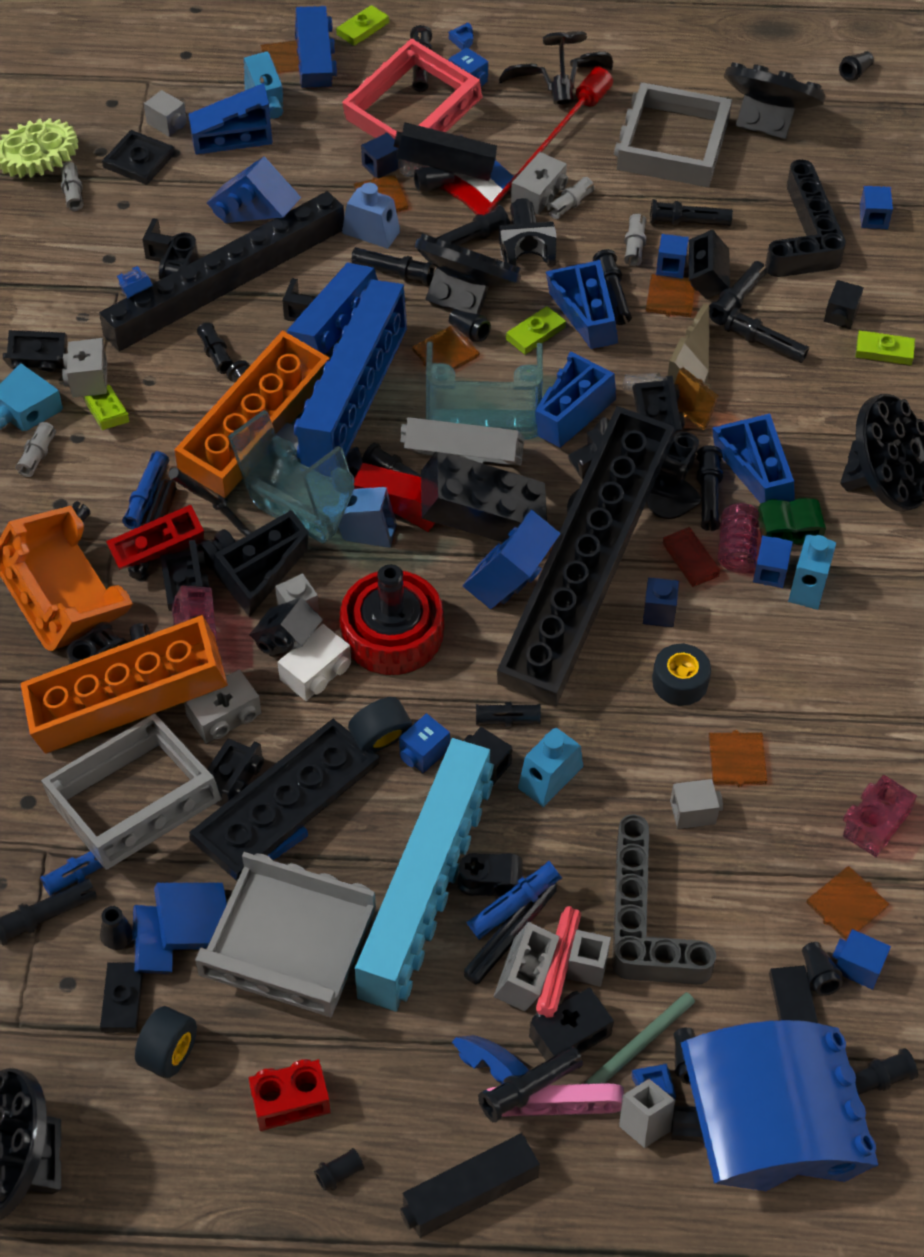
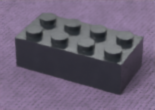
[421,452,547,542]

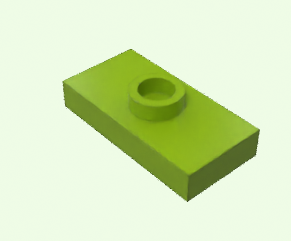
[336,5,389,46]
[506,306,566,355]
[855,330,915,365]
[83,385,130,430]

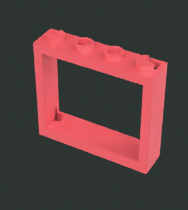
[342,38,483,139]

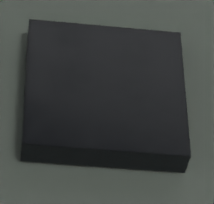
[102,130,176,185]

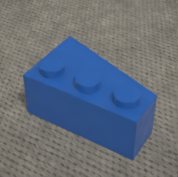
[295,6,337,88]
[189,83,273,155]
[207,156,301,223]
[546,260,618,349]
[535,351,617,448]
[712,414,795,504]
[462,509,561,609]

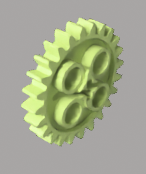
[0,118,79,178]

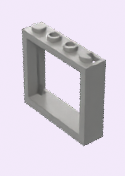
[614,82,732,188]
[400,417,525,466]
[41,713,221,870]

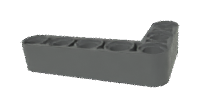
[612,814,716,984]

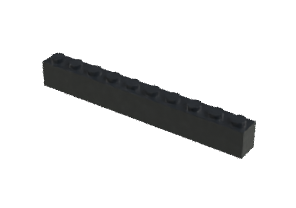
[99,191,344,352]

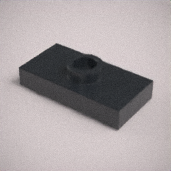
[100,962,143,1033]

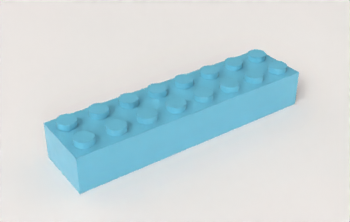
[355,738,494,1012]

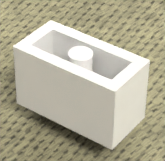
[278,624,351,701]

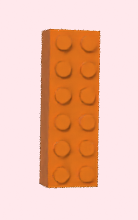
[174,330,330,498]
[20,615,228,754]

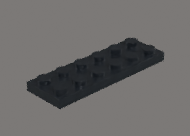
[189,718,380,881]

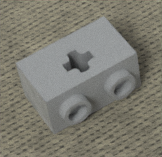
[511,152,568,215]
[62,338,107,398]
[184,669,262,743]
[494,922,560,1011]

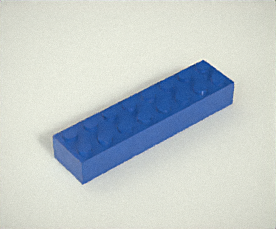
[294,279,407,477]

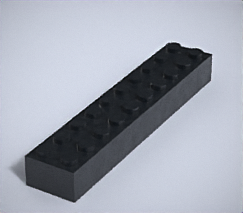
[497,406,674,707]

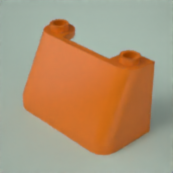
[0,506,133,651]

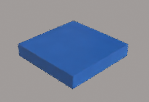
[154,883,227,950]

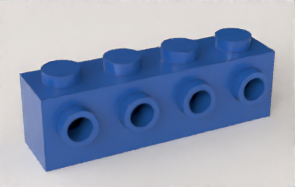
[287,263,378,355]

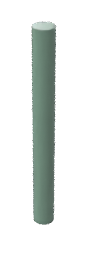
[585,992,695,1084]

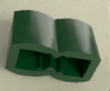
[756,497,826,545]

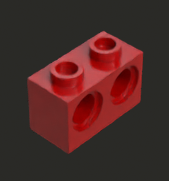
[248,1059,331,1131]

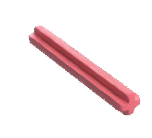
[536,906,581,1018]

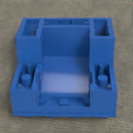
[681,1020,879,1191]

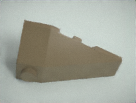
[667,304,711,410]

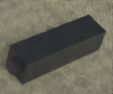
[393,122,497,181]
[399,1133,540,1238]

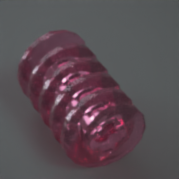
[718,503,760,573]

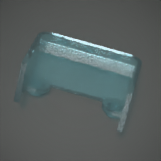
[426,342,543,439]
[228,410,355,543]

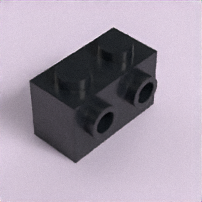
[689,229,730,299]

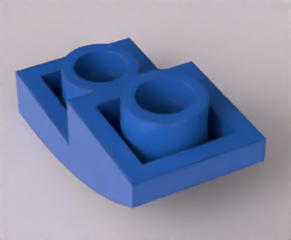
[132,905,173,974]
[452,1035,529,1084]

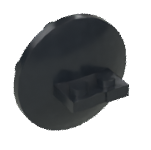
[724,62,826,140]
[414,233,522,315]
[840,394,924,512]
[0,1068,61,1220]

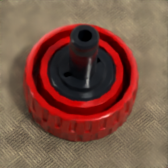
[340,564,445,675]

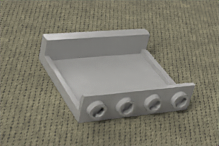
[195,852,376,1018]

